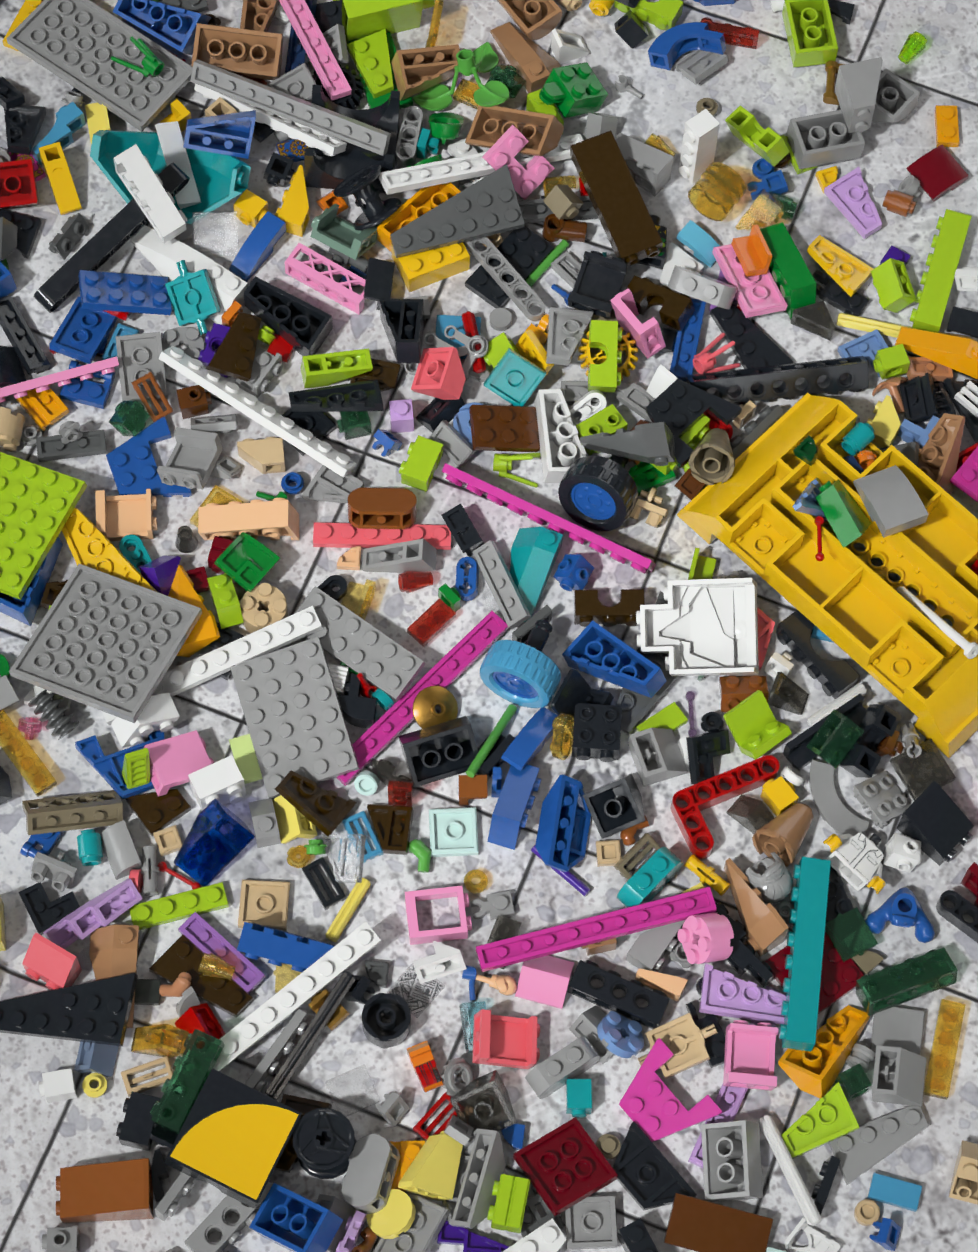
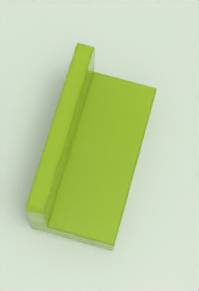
[688,547,716,580]

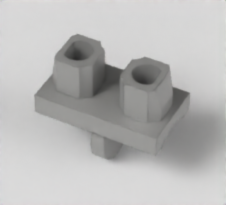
[31,852,77,892]

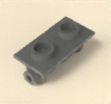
[48,213,89,260]

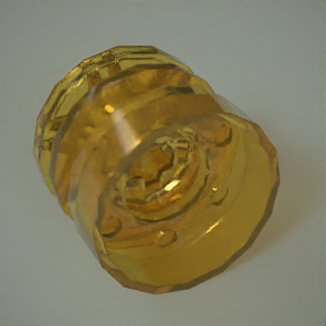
[688,162,747,221]

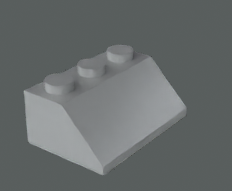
[701,1120,763,1200]

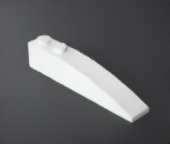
[131,225,248,325]

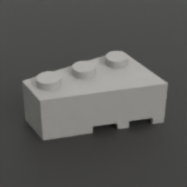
[615,133,674,197]

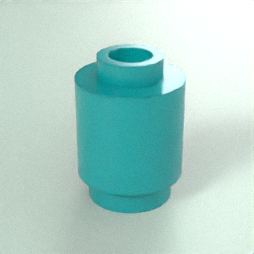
[841,422,875,456]
[77,829,103,866]

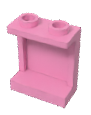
[610,288,666,359]
[144,730,214,797]
[723,1020,779,1091]

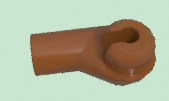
[620,815,649,846]
[352,1226,377,1252]

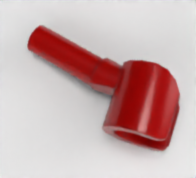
[357,673,377,698]

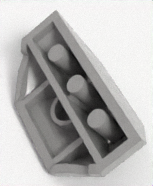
[442,1128,506,1229]

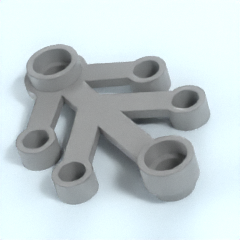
[404,325,489,382]

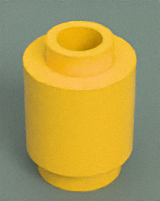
[589,0,615,16]

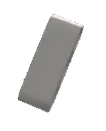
[396,106,423,169]

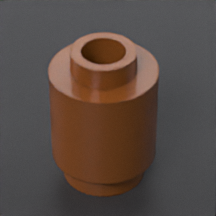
[882,190,917,217]

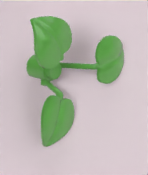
[413,41,510,111]

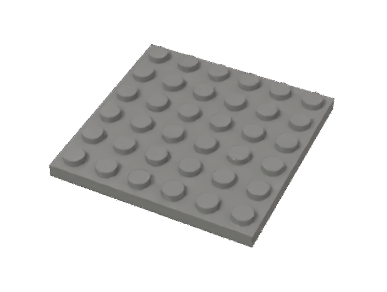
[9,564,202,723]

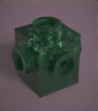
[487,64,526,98]
[109,400,150,436]

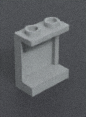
[157,427,223,490]

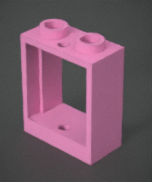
[405,886,472,945]

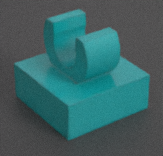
[417,128,440,159]

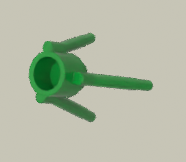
[110,36,165,77]

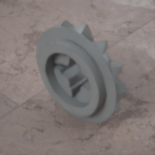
[440,1058,474,1098]

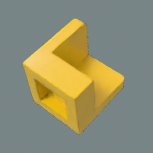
[159,99,192,132]

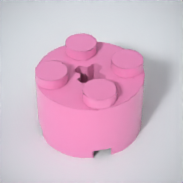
[677,912,734,964]

